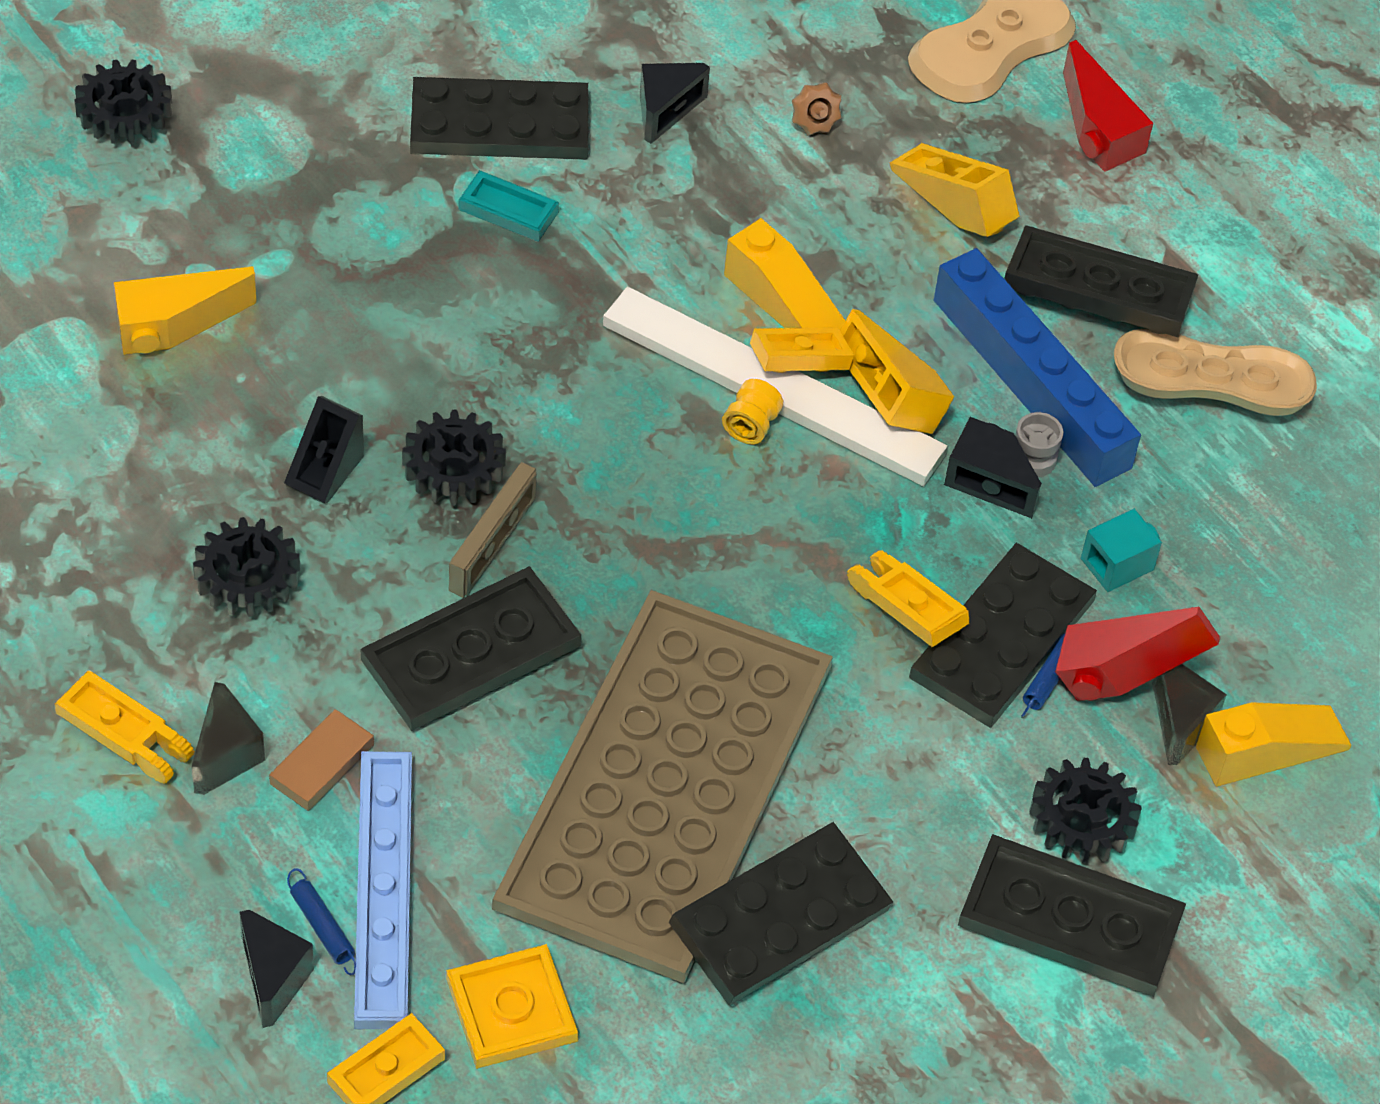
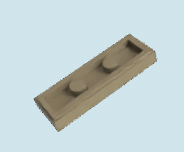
[449,462,537,598]

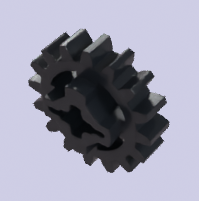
[74,59,172,144]
[402,410,506,505]
[193,517,300,617]
[1029,757,1142,863]

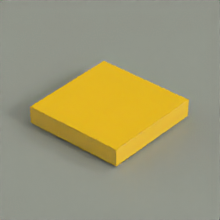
[446,944,578,1069]

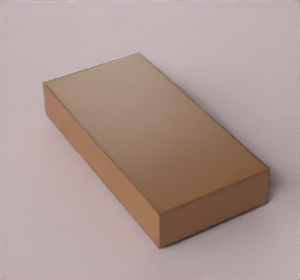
[269,709,374,811]

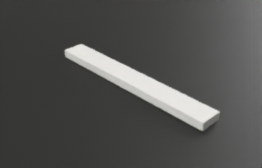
[603,286,948,487]

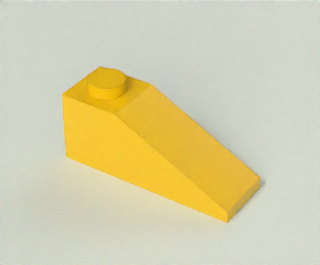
[889,143,1020,237]
[724,218,845,330]
[114,266,256,355]
[840,309,955,434]
[1196,702,1351,787]

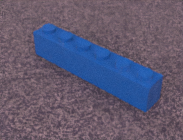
[933,248,1141,487]

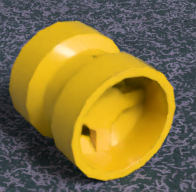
[722,379,784,445]

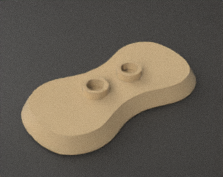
[908,0,1076,103]
[1114,329,1317,416]

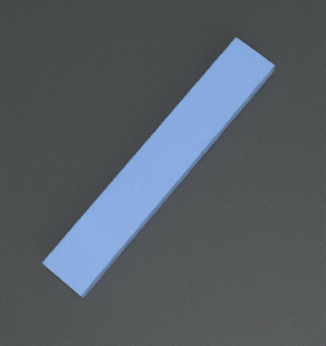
[354,751,412,1029]

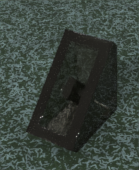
[1152,664,1227,765]
[192,682,265,795]

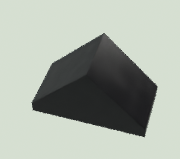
[640,63,710,144]
[284,396,364,503]
[239,910,314,1028]

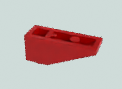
[1063,40,1153,172]
[1055,606,1220,701]

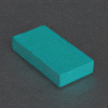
[458,170,559,242]

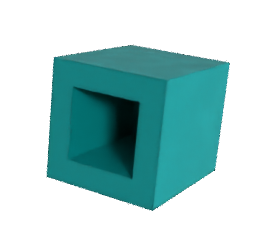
[1080,508,1162,592]

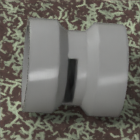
[1015,412,1064,477]

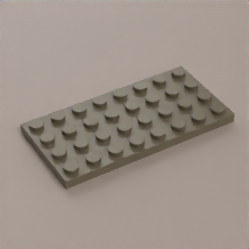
[492,590,833,984]

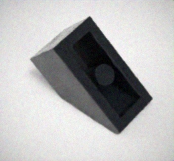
[944,417,1042,519]

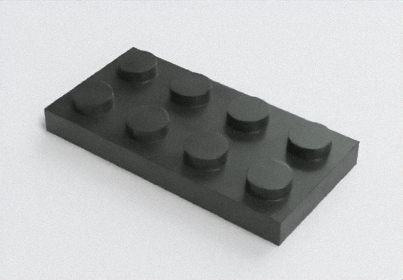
[410,77,588,160]
[1004,225,1199,337]
[909,542,1097,728]
[360,566,581,731]
[669,821,894,1005]
[958,834,1186,997]

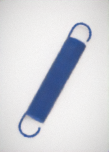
[1021,634,1065,717]
[287,868,356,976]

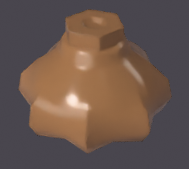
[792,83,842,136]

